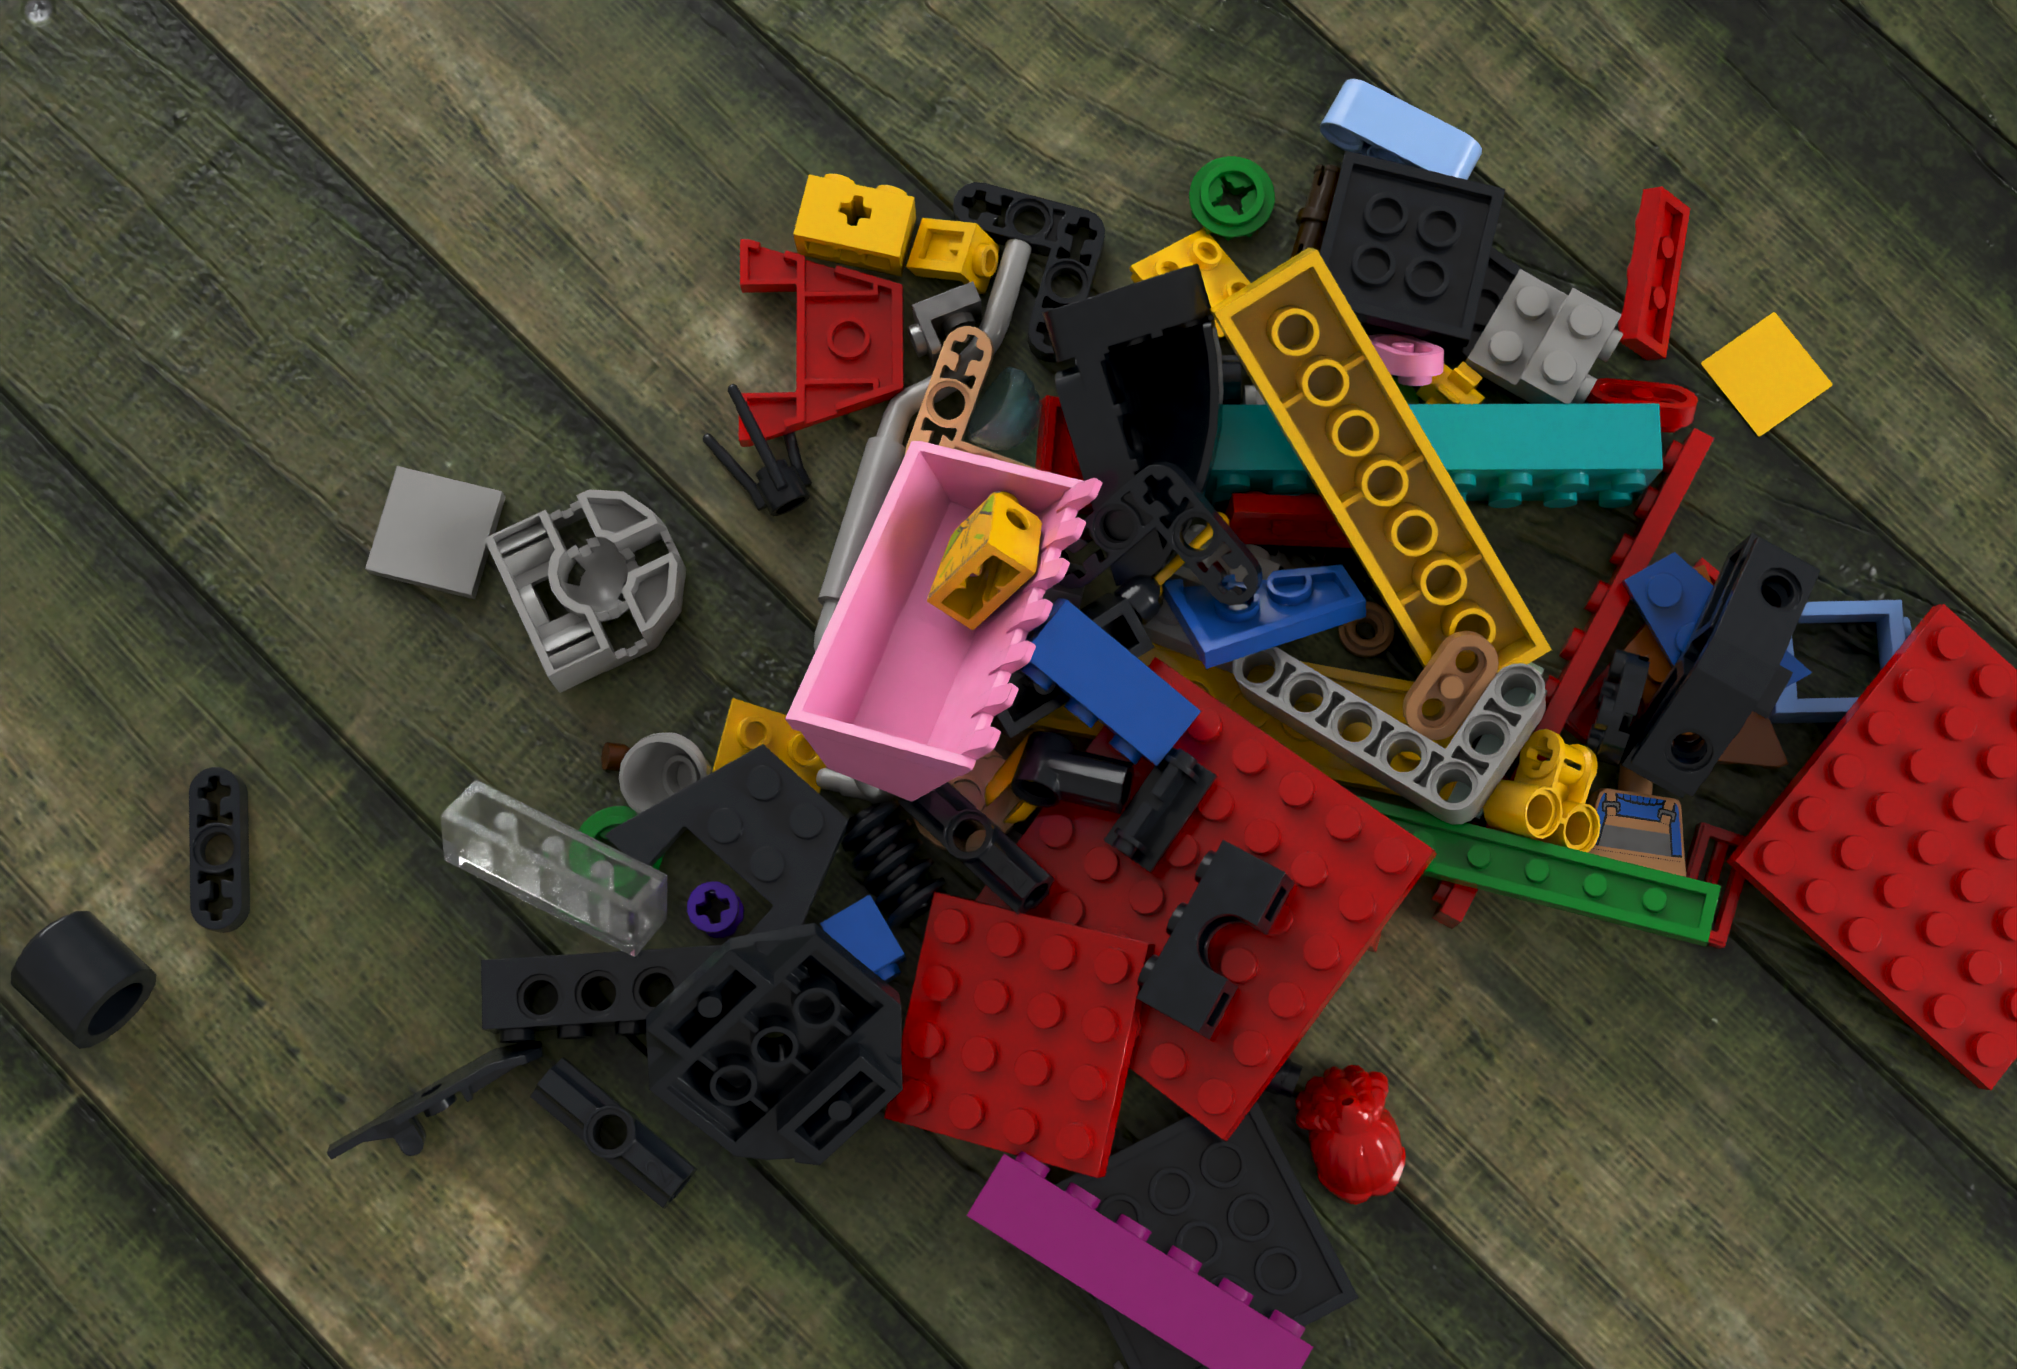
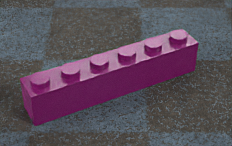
[966,1151,1313,1369]

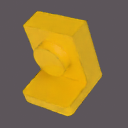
[906,218,999,294]

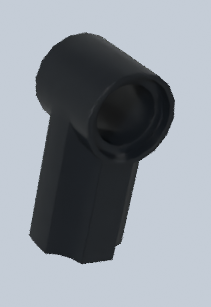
[1010,731,1135,814]

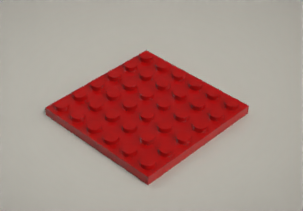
[1726,604,2017,1090]
[975,657,1437,1141]

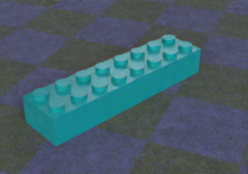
[1204,403,1663,509]

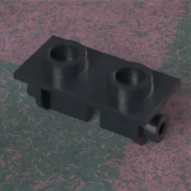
[1104,747,1217,872]

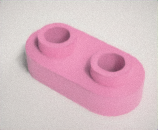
[1368,334,1444,386]

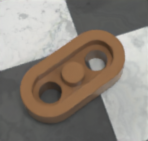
[1403,631,1499,740]

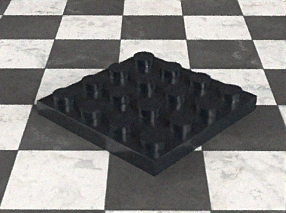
[1055,1101,1359,1369]

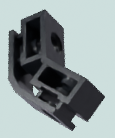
[1621,533,1821,798]

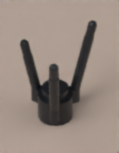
[703,384,812,517]

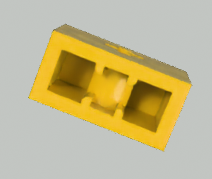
[793,174,917,277]

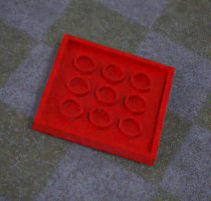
[884,892,1156,1178]

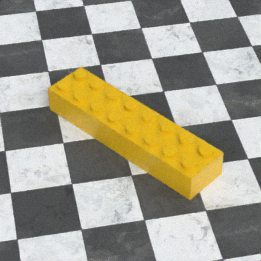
[1209,247,1552,674]

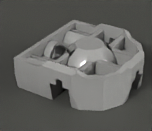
[484,490,686,693]

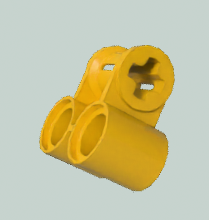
[1483,729,1601,852]

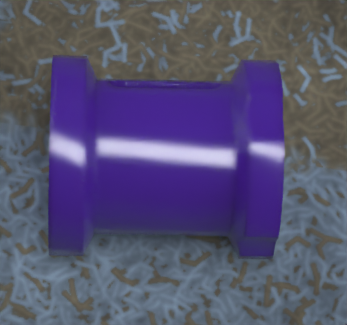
[687,881,744,938]

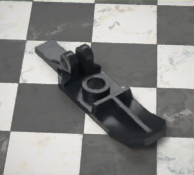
[327,1041,543,1160]

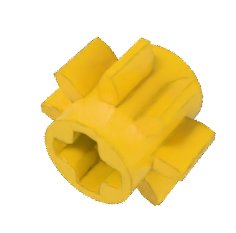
[1416,361,1485,404]

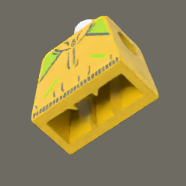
[927,491,1042,630]

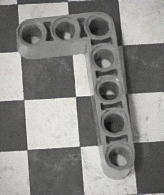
[1232,646,1546,824]

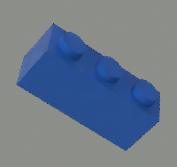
[1019,597,1201,766]

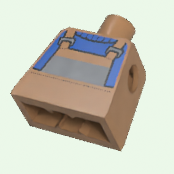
[1586,763,1686,877]

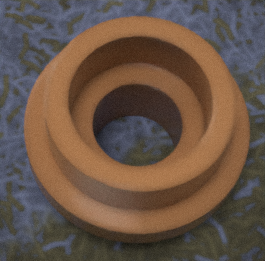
[1338,602,1394,658]

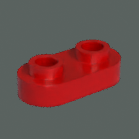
[1584,378,1698,433]

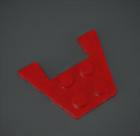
[739,239,904,447]

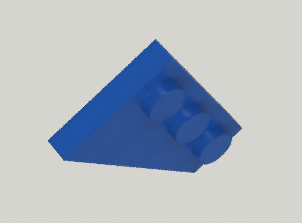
[1622,552,1812,688]
[1163,565,1366,669]

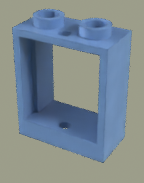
[1768,600,1912,723]

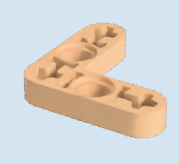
[905,326,1036,469]

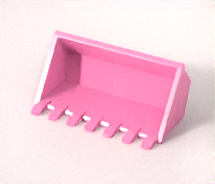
[785,441,1102,802]

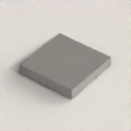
[365,466,506,599]

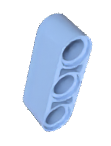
[1320,79,1482,180]

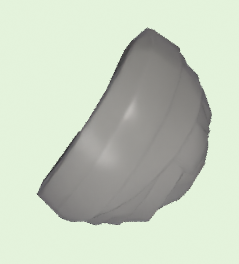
[619,732,712,814]

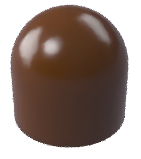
[601,742,630,771]

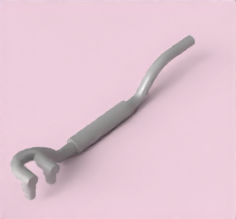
[813,239,1032,805]

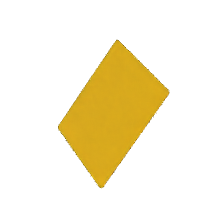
[1701,312,1833,436]

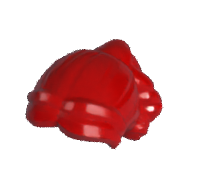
[1295,1065,1406,1205]

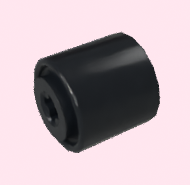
[11,911,157,1049]

